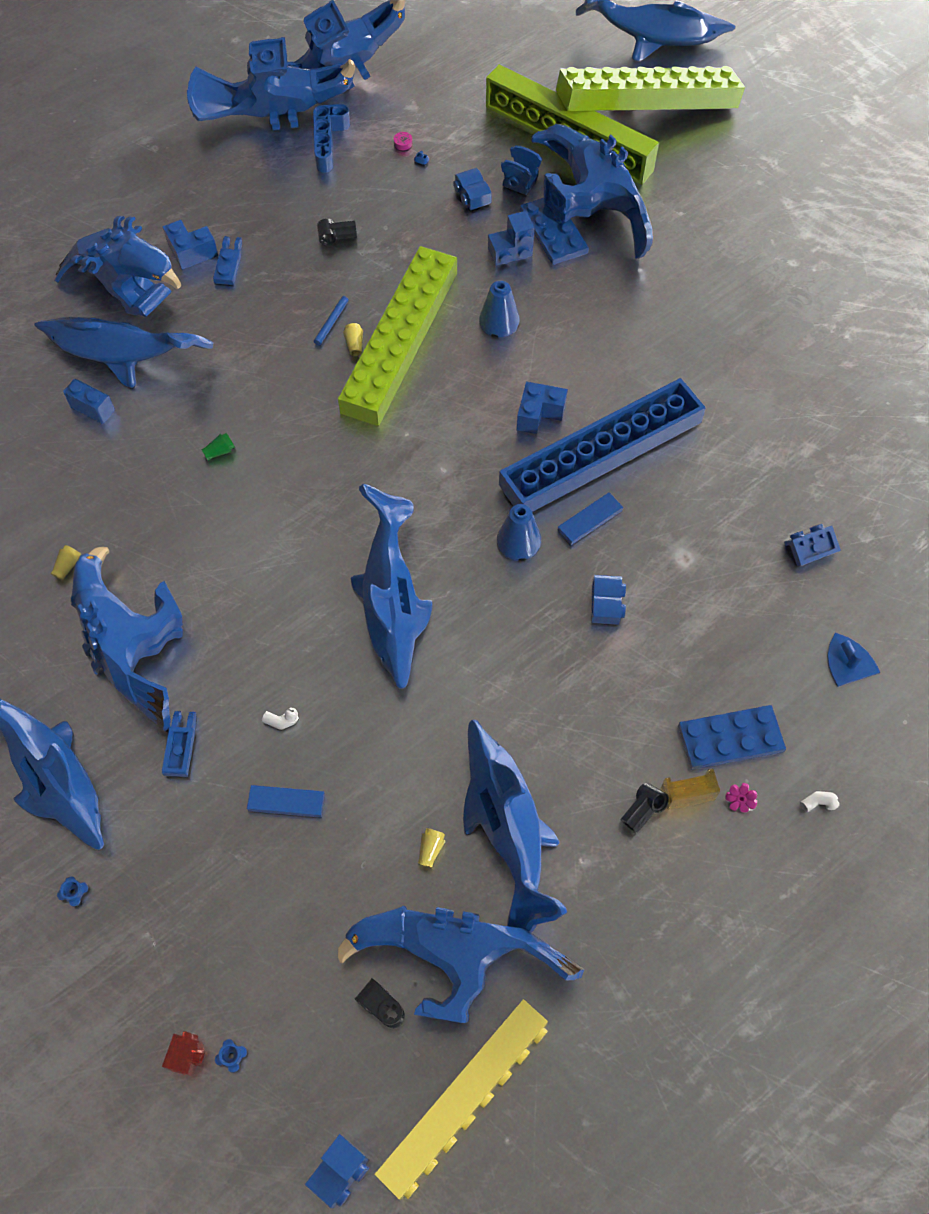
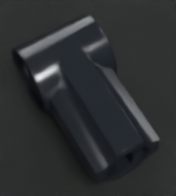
[317,218,357,246]
[620,783,669,833]

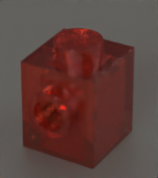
[162,1031,205,1077]

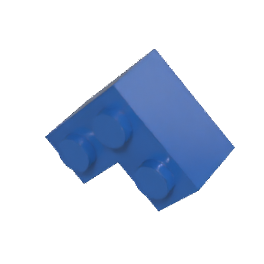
[488,211,535,266]
[162,220,219,270]
[516,381,568,434]
[305,1134,370,1208]

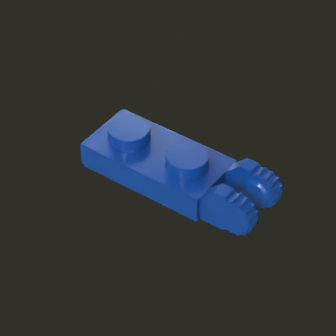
[213,236,242,285]
[162,711,197,777]

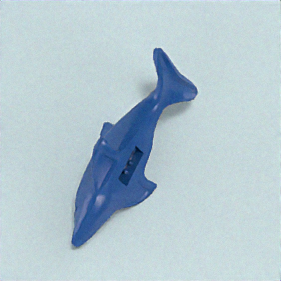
[576,0,736,61]
[34,317,213,388]
[351,484,432,689]
[0,699,104,850]
[463,719,567,933]

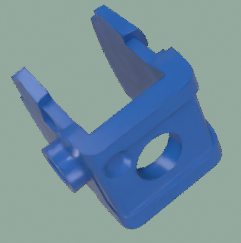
[501,145,542,195]

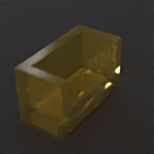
[661,768,720,810]

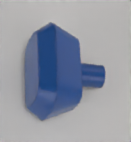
[414,151,429,165]

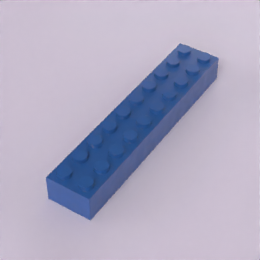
[499,378,706,512]

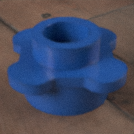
[57,876,88,907]
[215,1039,247,1073]

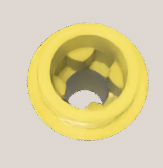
[343,323,363,356]
[50,545,81,580]
[418,828,446,868]

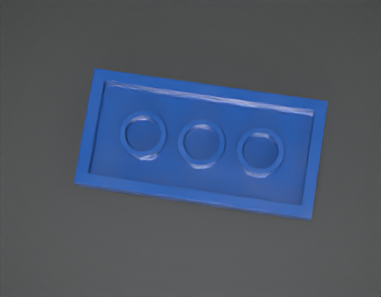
[520,197,589,265]
[678,705,786,770]

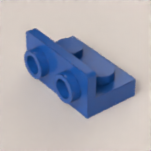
[784,524,841,566]

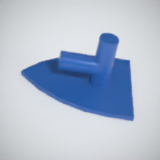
[828,633,880,687]

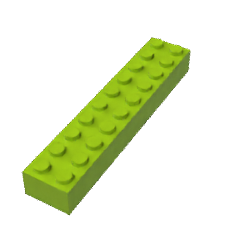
[486,64,659,185]
[556,66,745,111]
[338,246,457,426]

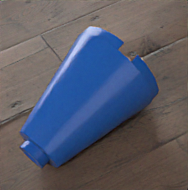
[479,281,520,337]
[497,504,541,560]

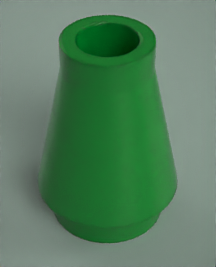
[201,432,235,460]

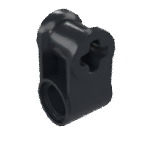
[355,978,405,1028]

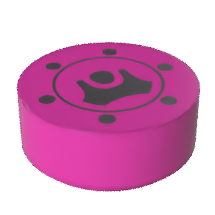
[394,132,413,150]

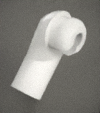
[262,708,298,730]
[800,791,839,812]

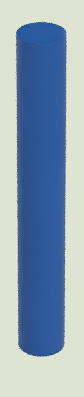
[314,296,349,346]

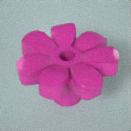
[725,783,758,812]

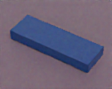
[557,492,623,546]
[247,785,325,818]

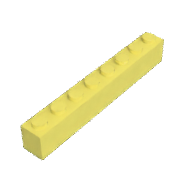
[375,999,548,1200]

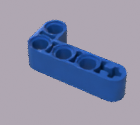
[313,104,350,173]

